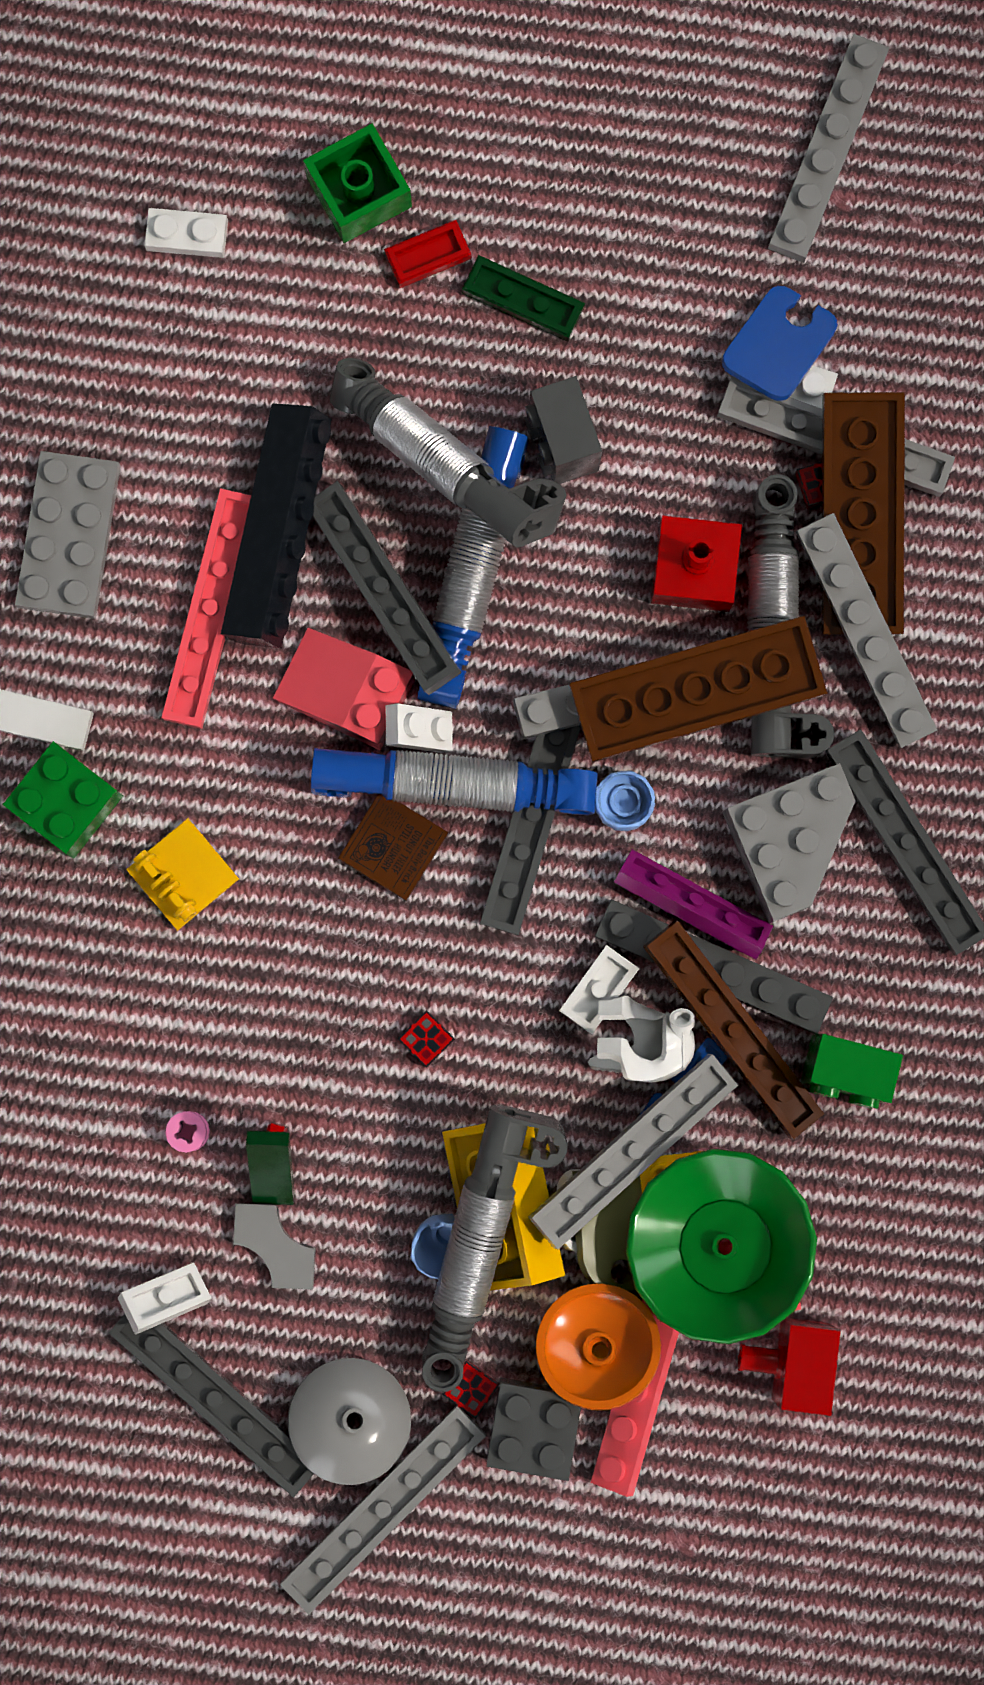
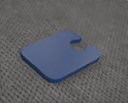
[722,286,838,401]

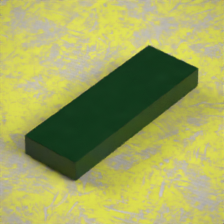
[462,255,585,342]
[246,1131,295,1205]

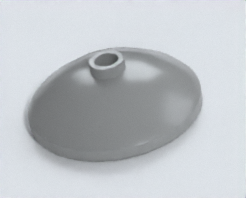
[288,1358,411,1485]

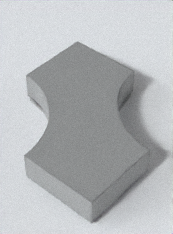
[233,1203,316,1290]

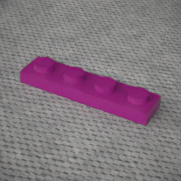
[614,849,773,960]

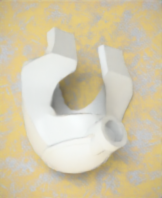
[588,996,695,1082]

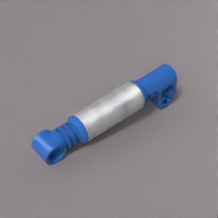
[417,426,529,710]
[311,748,598,815]

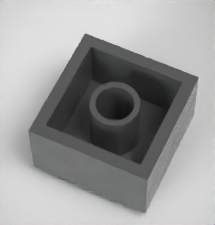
[524,376,602,484]
[486,1377,581,1481]

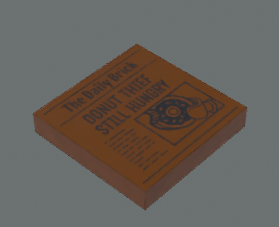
[338,794,449,901]

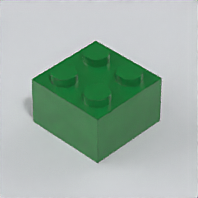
[303,123,412,243]
[2,741,123,858]
[800,1033,903,1109]

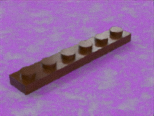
[643,921,824,1139]

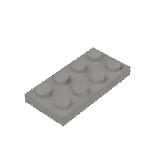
[15,451,121,619]

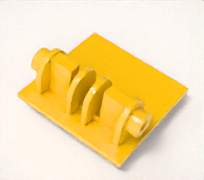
[126,818,239,931]

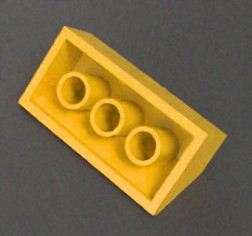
[442,1123,565,1291]

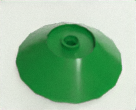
[626,1149,817,1345]

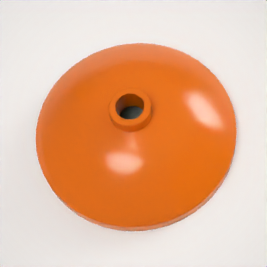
[536,1284,661,1410]

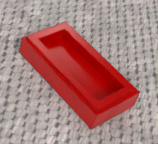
[384,220,472,288]

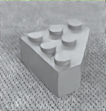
[723,763,856,924]

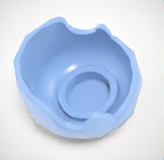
[595,771,655,831]
[410,1214,455,1279]

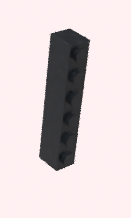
[221,403,332,649]

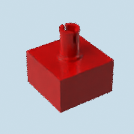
[651,515,742,612]
[738,1318,841,1416]

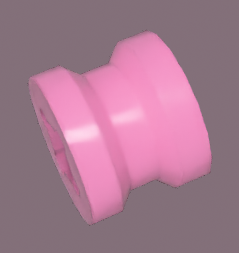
[165,1111,210,1153]

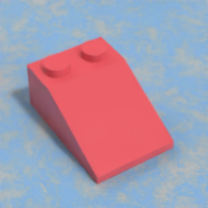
[273,628,415,750]

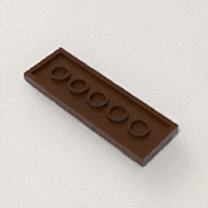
[822,392,905,635]
[569,616,828,763]

